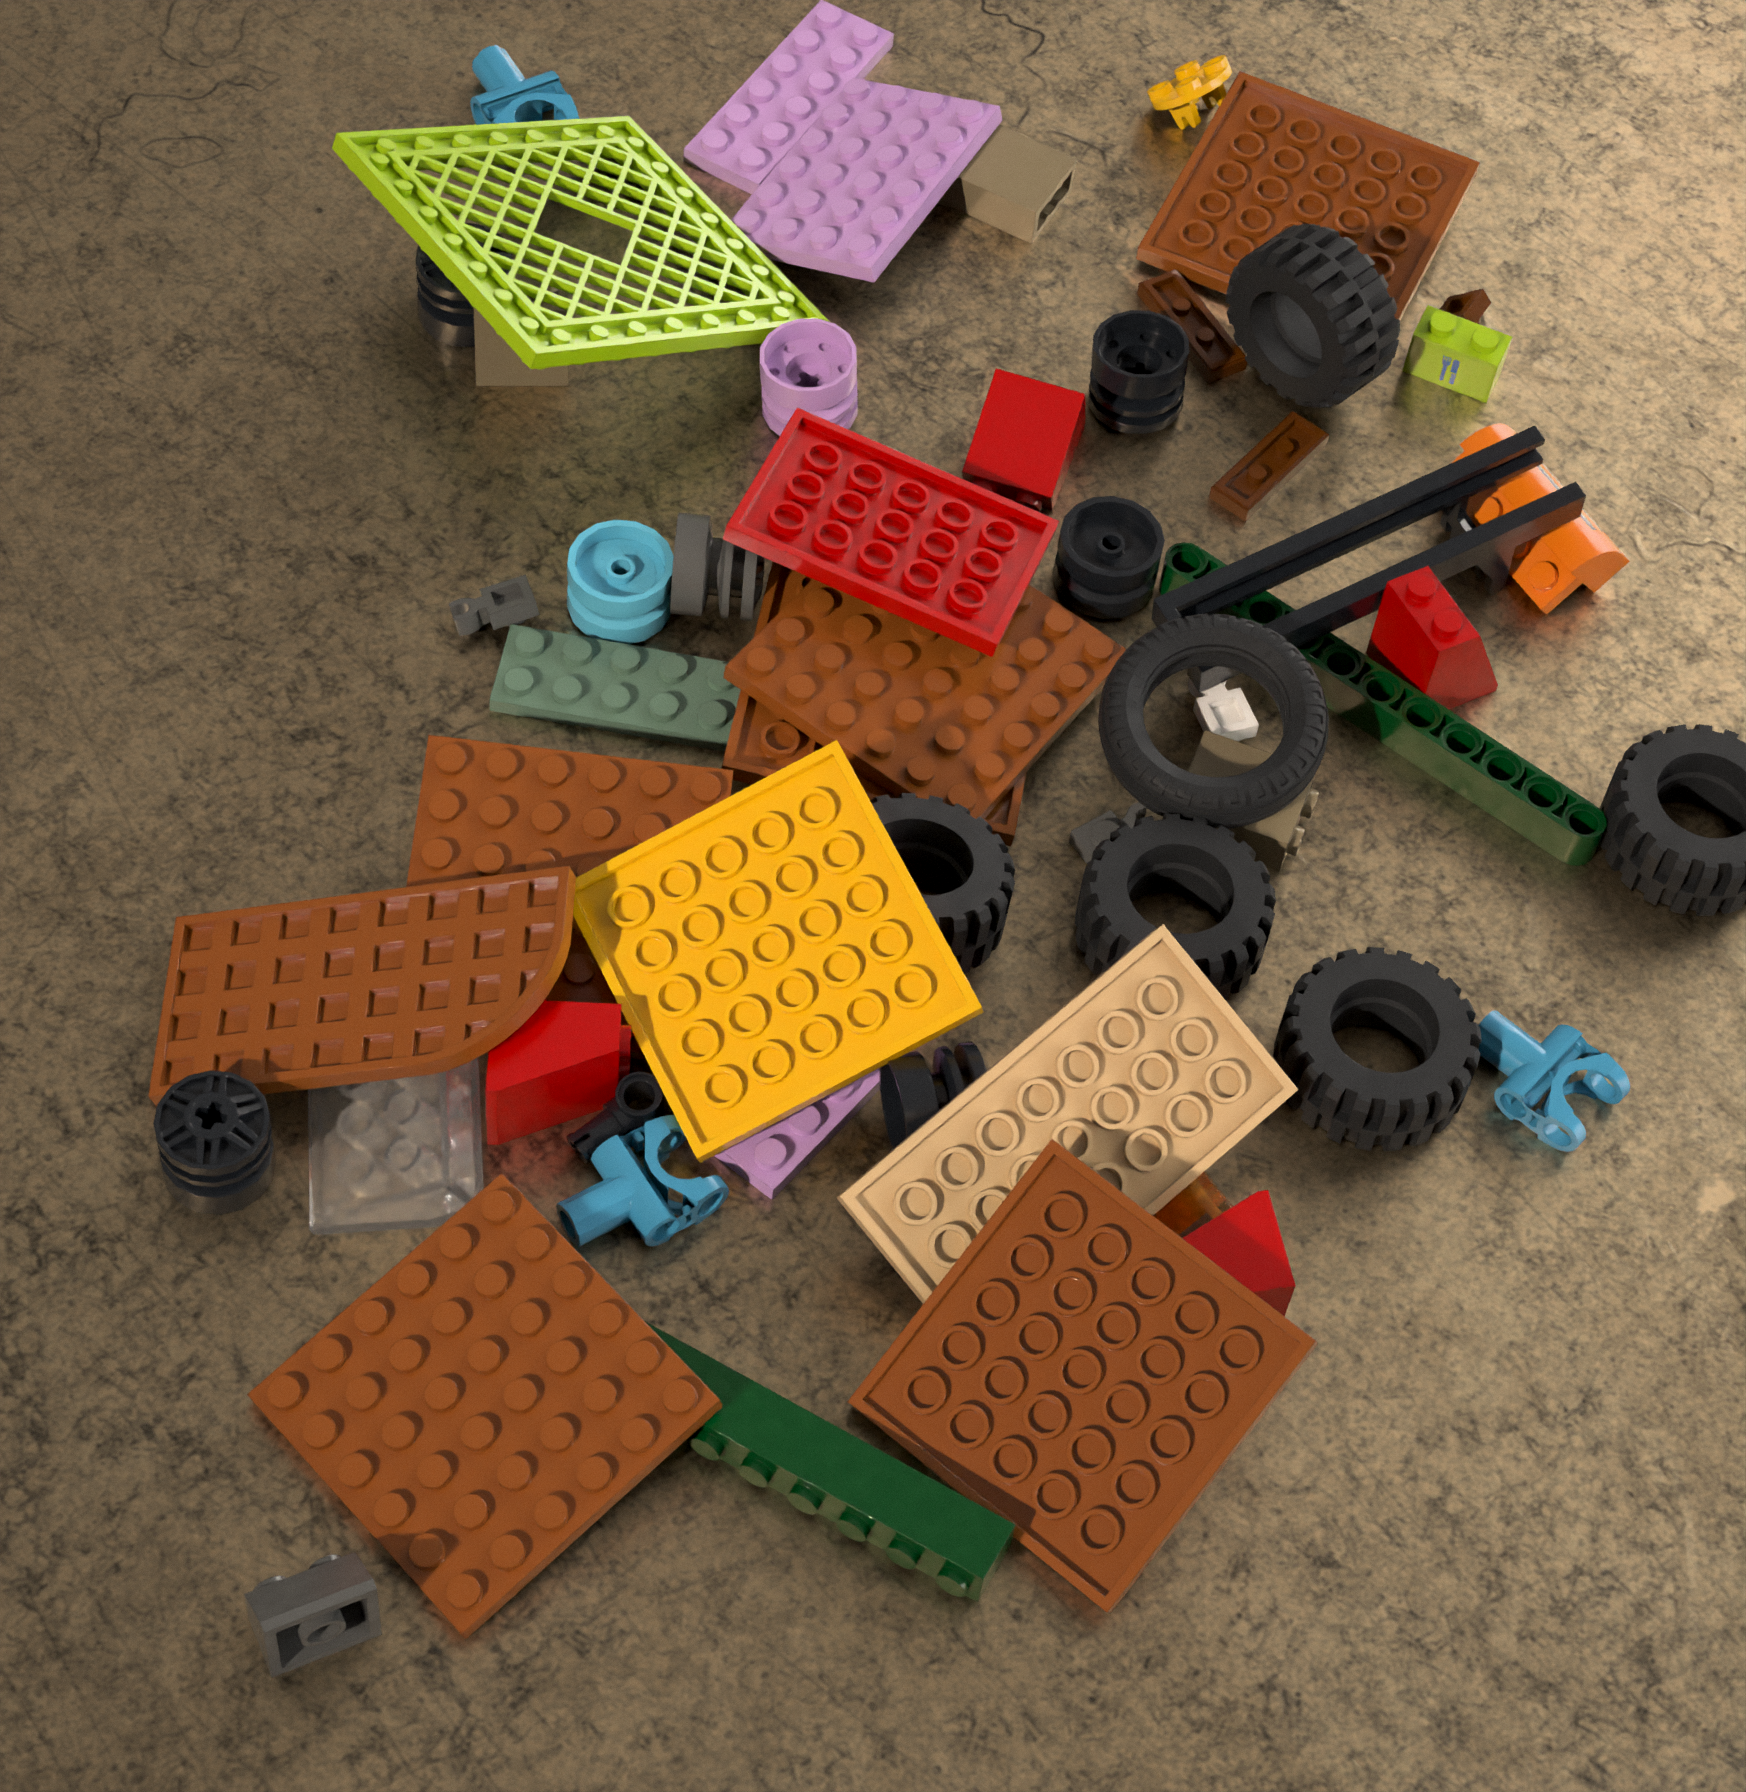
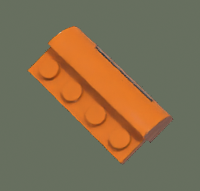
[1452,424,1630,614]

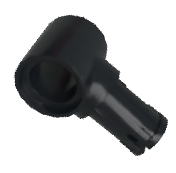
[566,1072,666,1164]

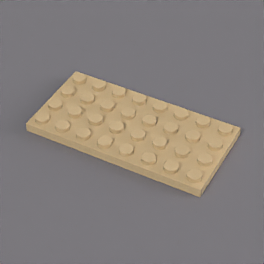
[836,924,1299,1304]

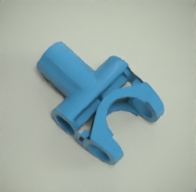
[470,45,579,125]
[1478,1010,1630,1152]
[556,1115,729,1247]

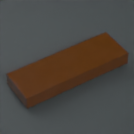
[1137,269,1247,384]
[1209,411,1330,522]

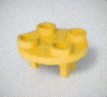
[1147,55,1232,130]

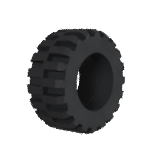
[1226,224,1400,408]
[1599,724,1746,916]
[870,793,1015,974]
[1074,814,1276,1001]
[1273,947,1482,1151]

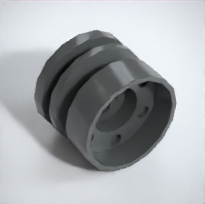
[670,513,765,621]

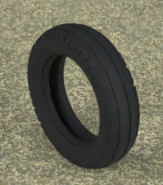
[1098,614,1329,829]

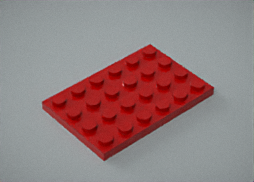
[723,407,1059,657]

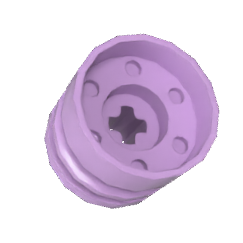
[760,319,858,436]

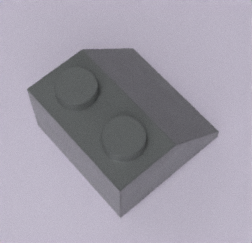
[244,1552,382,1678]

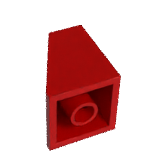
[962,368,1086,512]
[1366,566,1498,709]
[485,1000,631,1145]
[1183,1190,1296,1317]

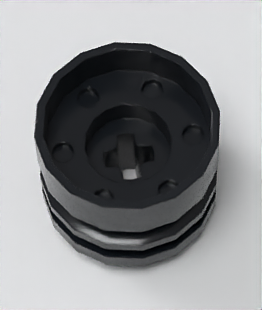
[416,223,513,347]
[1089,310,1189,434]
[879,1041,987,1150]
[153,1070,276,1215]

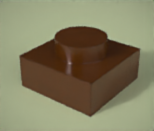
[1440,288,1491,324]

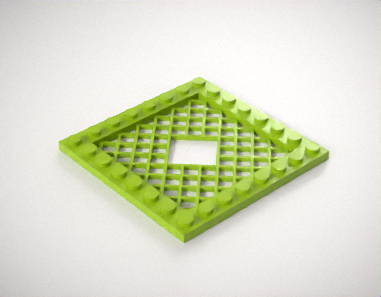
[332,116,830,370]

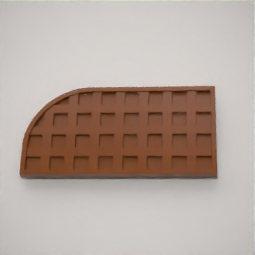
[148,866,576,1106]

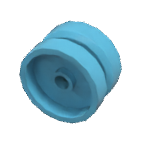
[567,519,674,644]

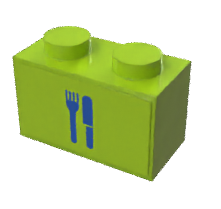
[1402,305,1512,403]

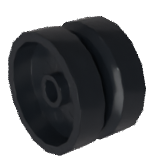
[1052,496,1165,619]

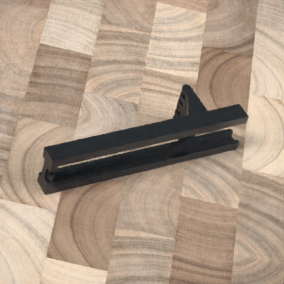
[1152,425,1586,693]

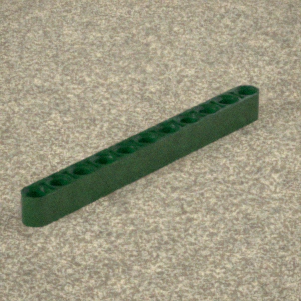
[1159,542,1607,866]

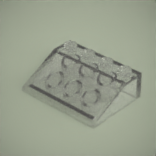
[308,1057,484,1235]

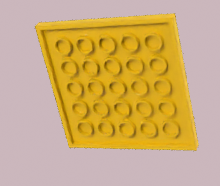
[573,740,984,1163]

